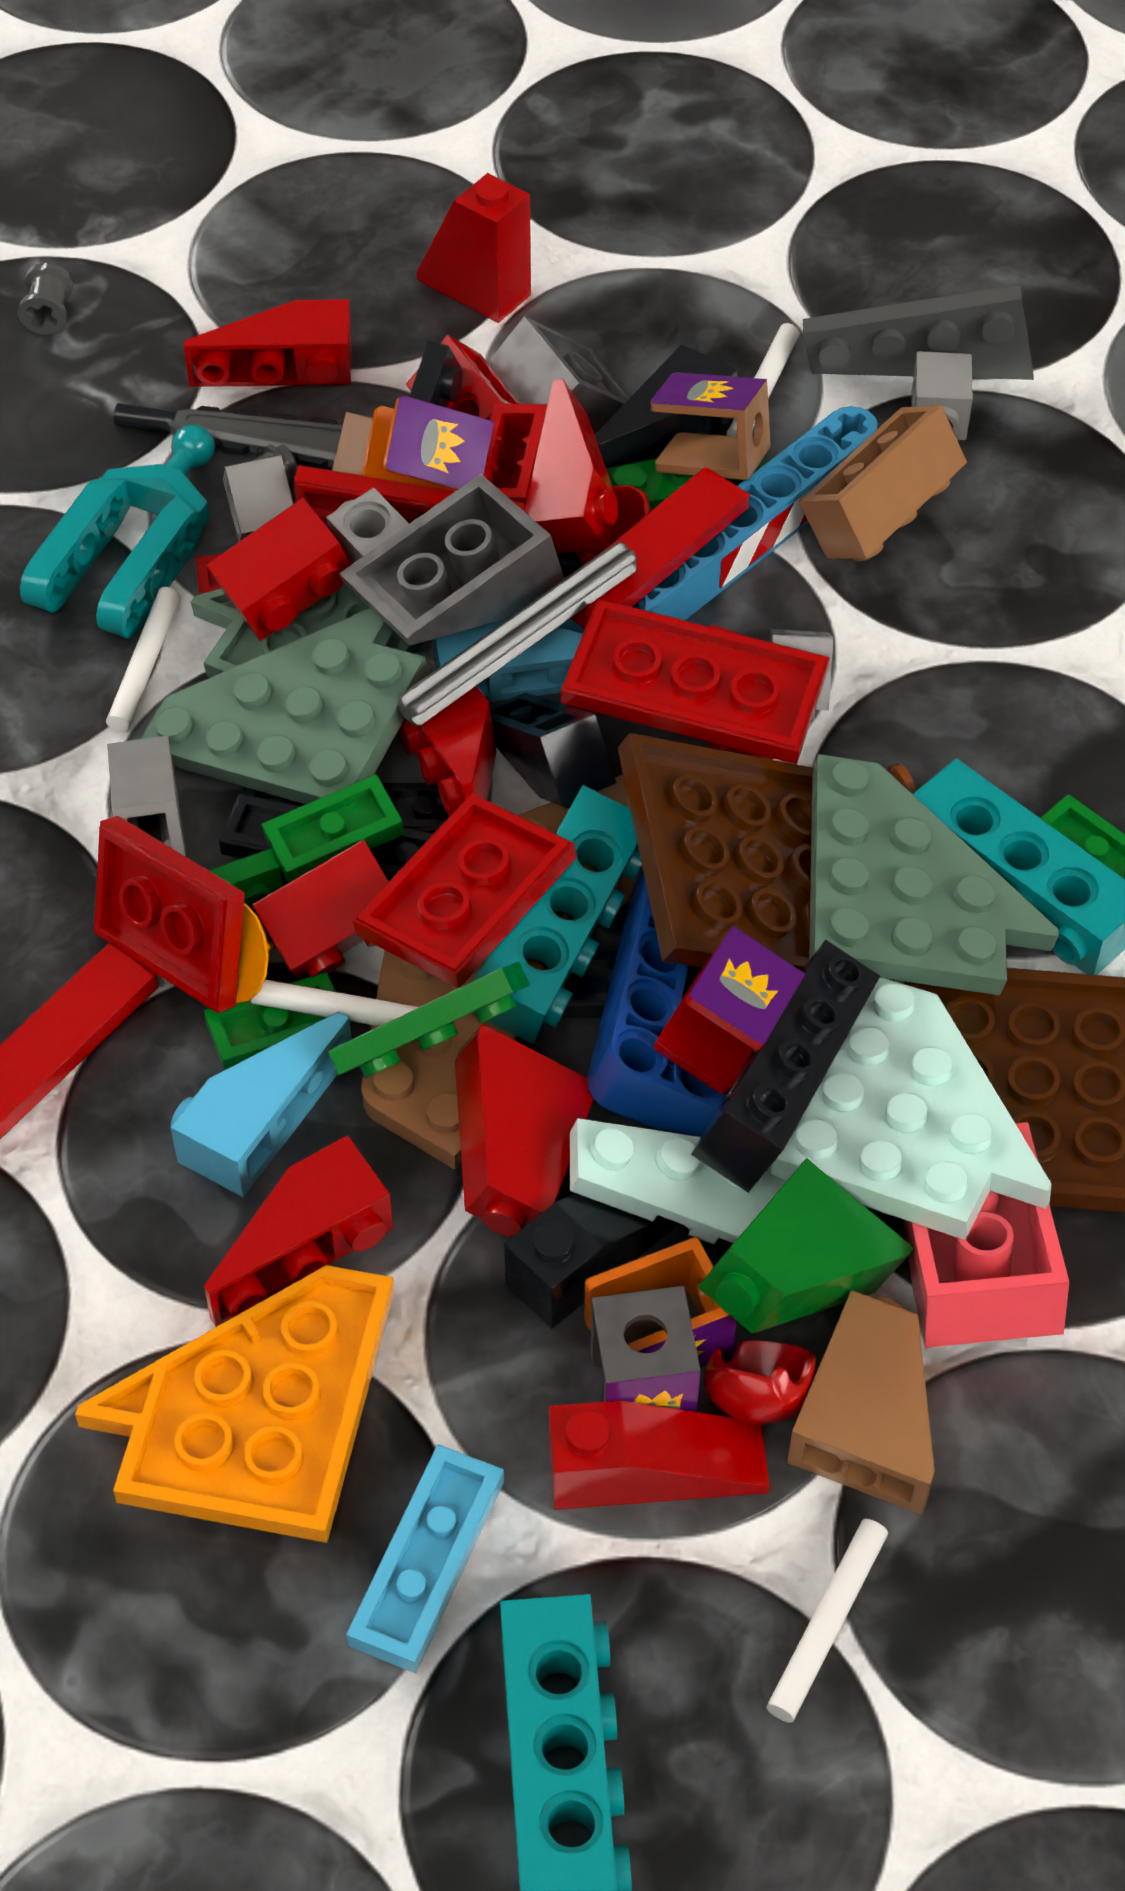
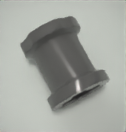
[17,263,73,335]

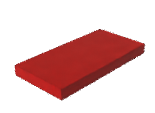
[560,598,830,764]

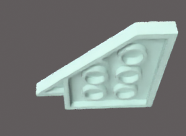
[771,978,1052,1240]

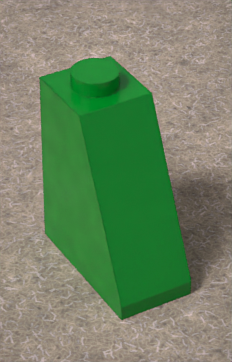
[698,1158,914,1334]

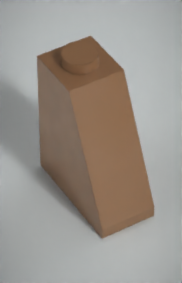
[787,1290,935,1515]

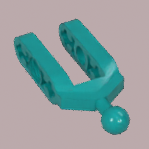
[20,424,215,639]

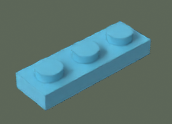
[346,1444,504,1674]

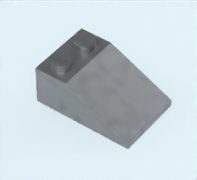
[339,474,564,646]

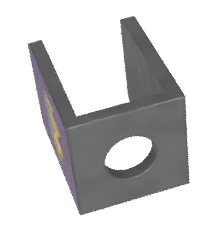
[591,1286,701,1412]

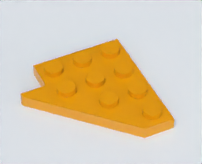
[75,1265,395,1543]

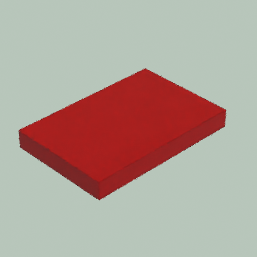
[353,793,577,989]
[94,816,245,1013]

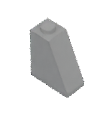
[107,735,187,857]

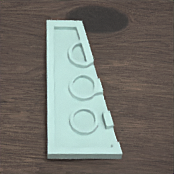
[570,1118,787,1244]

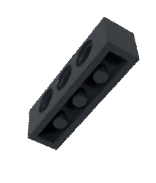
[691,939,880,1193]

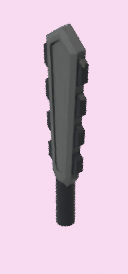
[114,403,343,469]

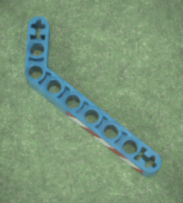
[559,406,878,634]

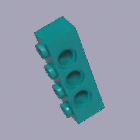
[913,758,1125,975]
[473,785,642,1044]
[500,1594,632,1891]

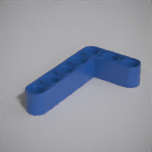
[587,870,727,1137]

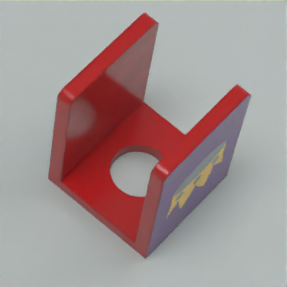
[653,925,805,1094]

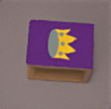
[650,372,771,480]

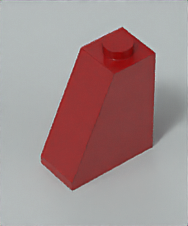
[416,173,531,323]
[455,1024,594,1237]

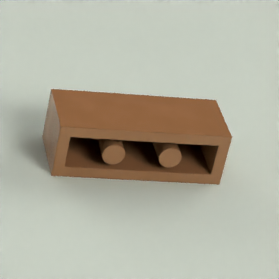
[799,405,967,562]

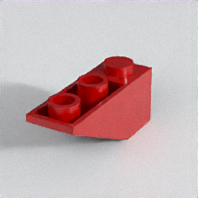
[184,299,352,387]
[398,685,497,816]
[204,1135,393,1327]

